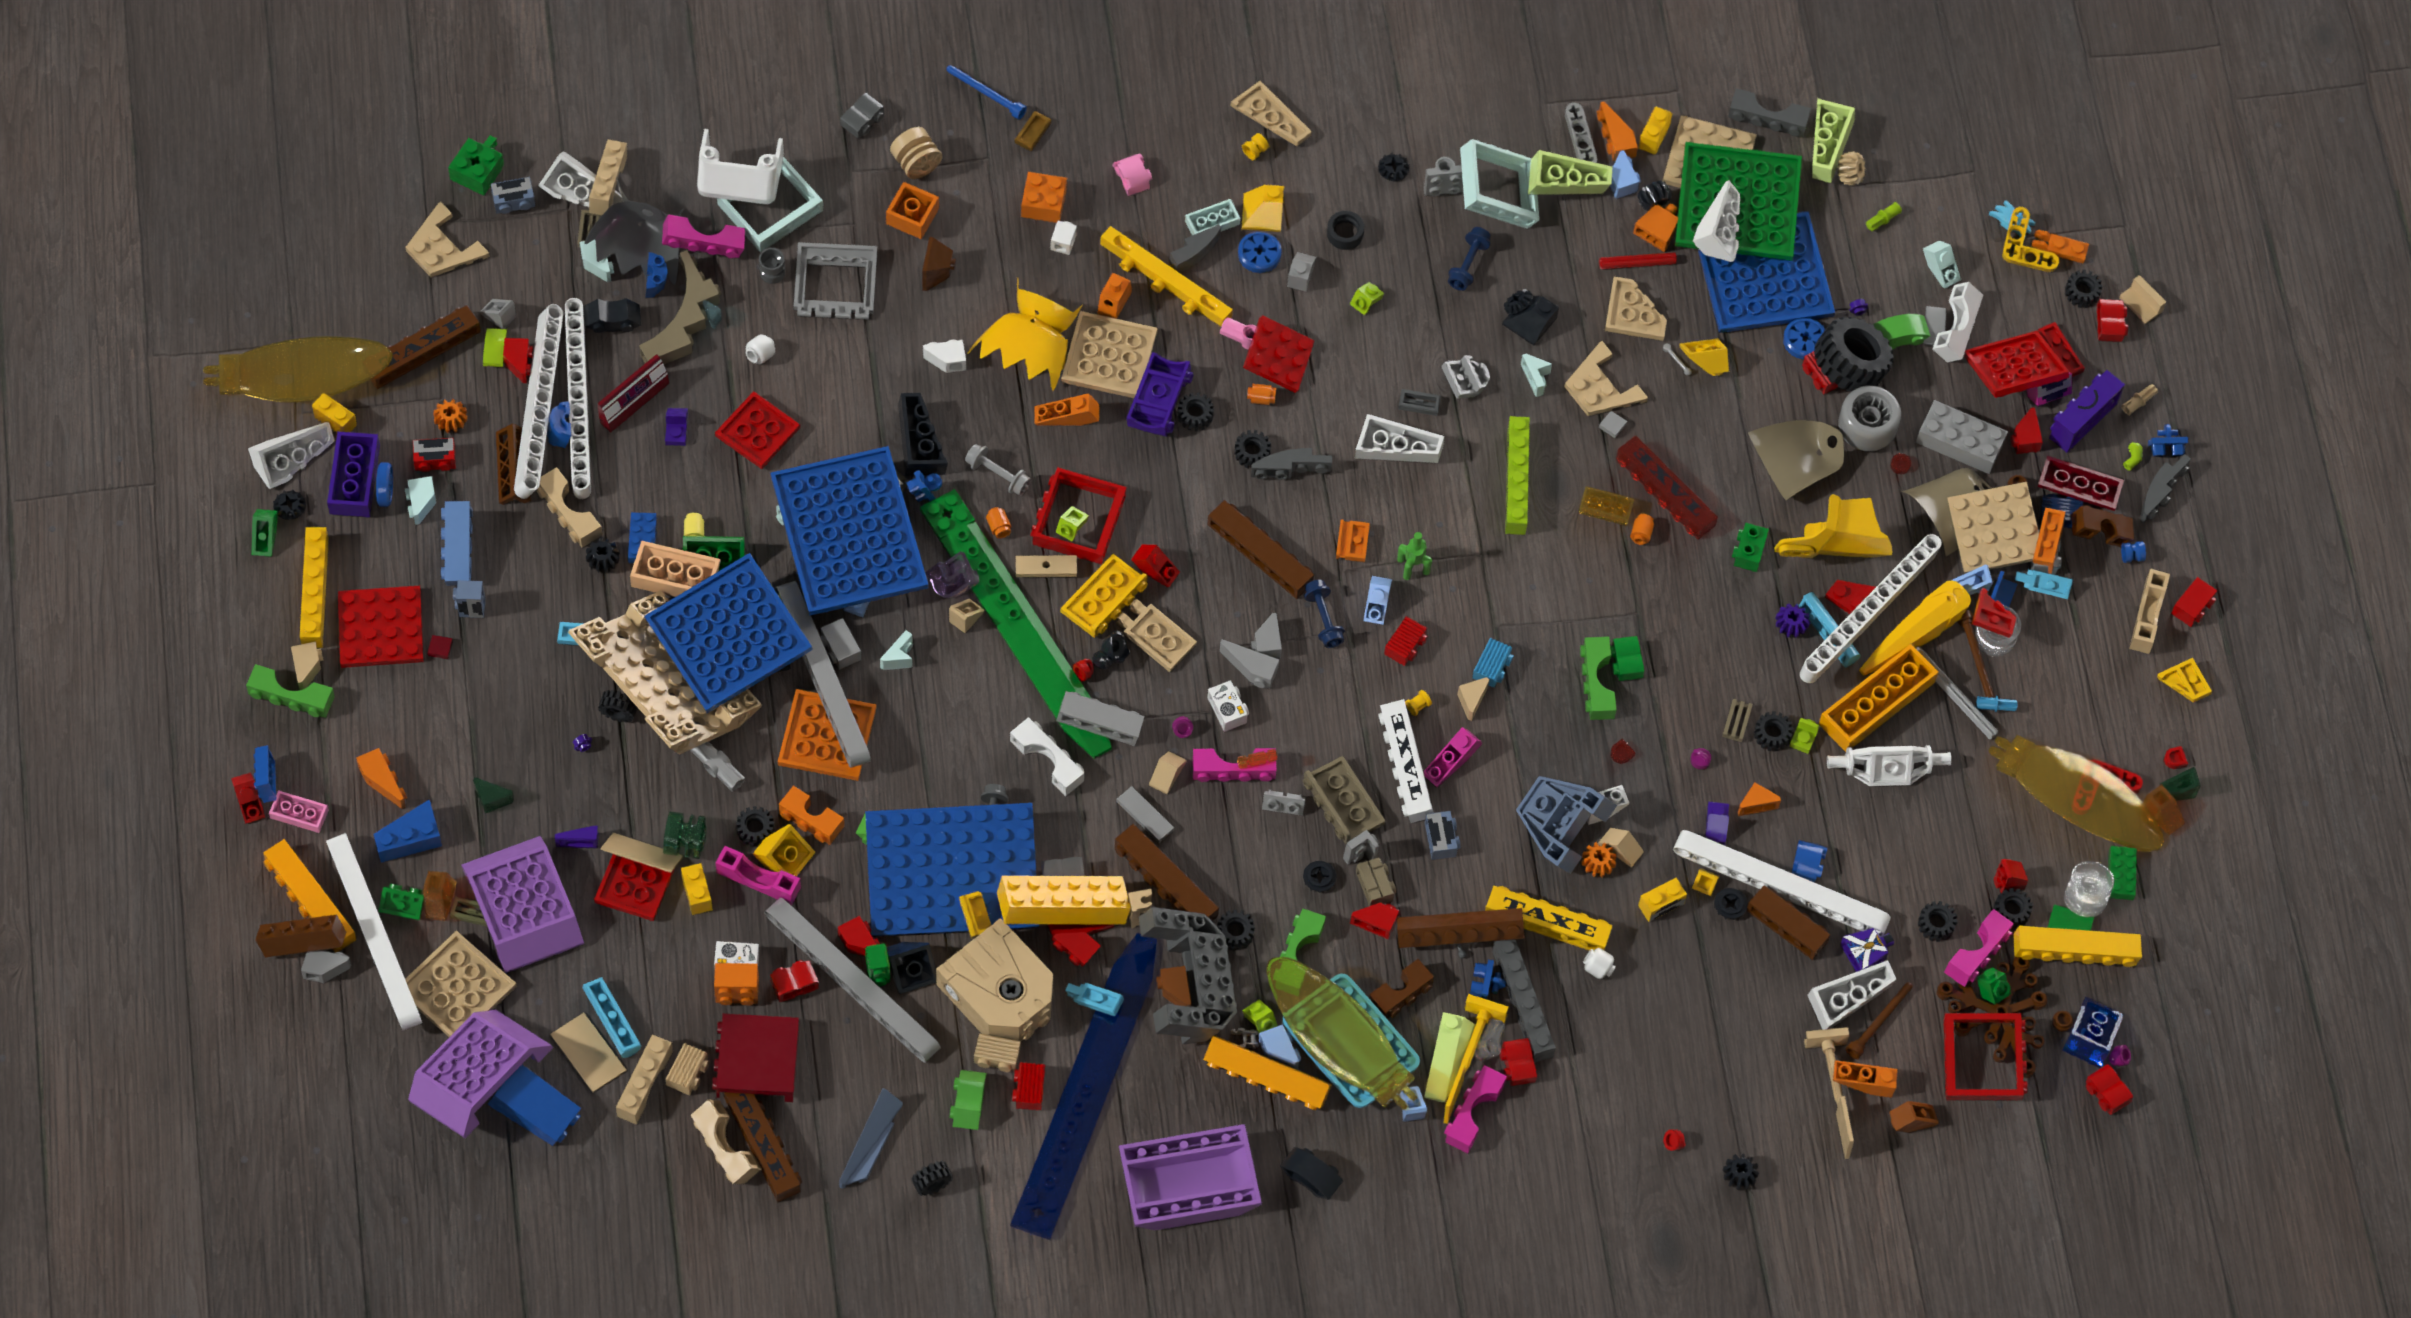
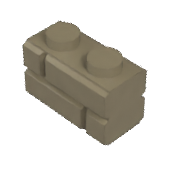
[1356,857,1396,906]

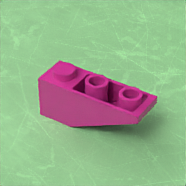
[1423,727,1482,787]

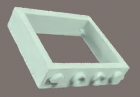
[1460,139,1539,229]
[717,158,823,253]

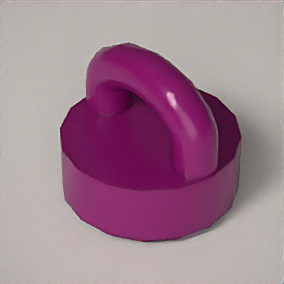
[1172,716,1193,738]
[1690,748,1711,770]
[2109,1045,2131,1066]

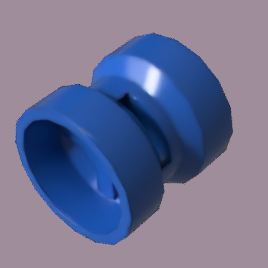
[2121,541,2146,563]

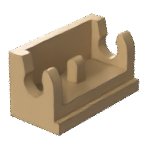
[1128,889,1152,928]

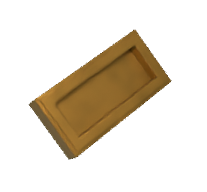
[1015,111,1051,152]

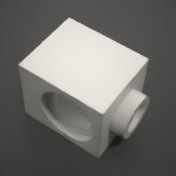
[1051,221,1077,255]

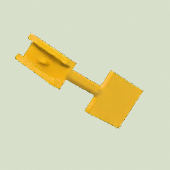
[1444,994,1508,1124]

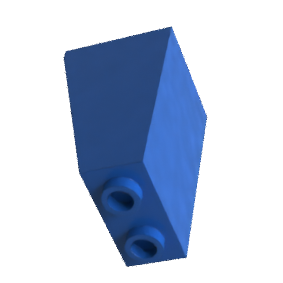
[488,1064,581,1146]

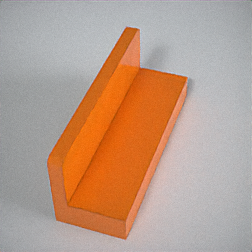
[2033,508,2065,574]

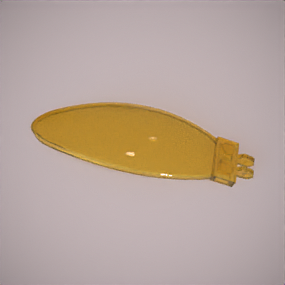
[203,336,393,402]
[1988,735,2164,852]
[1267,957,1417,1110]

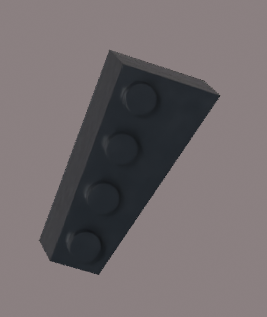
[898,393,948,476]

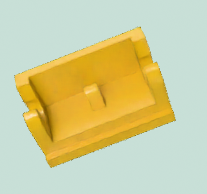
[959,891,991,939]

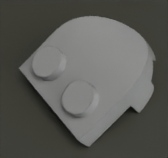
[1441,355,1490,399]

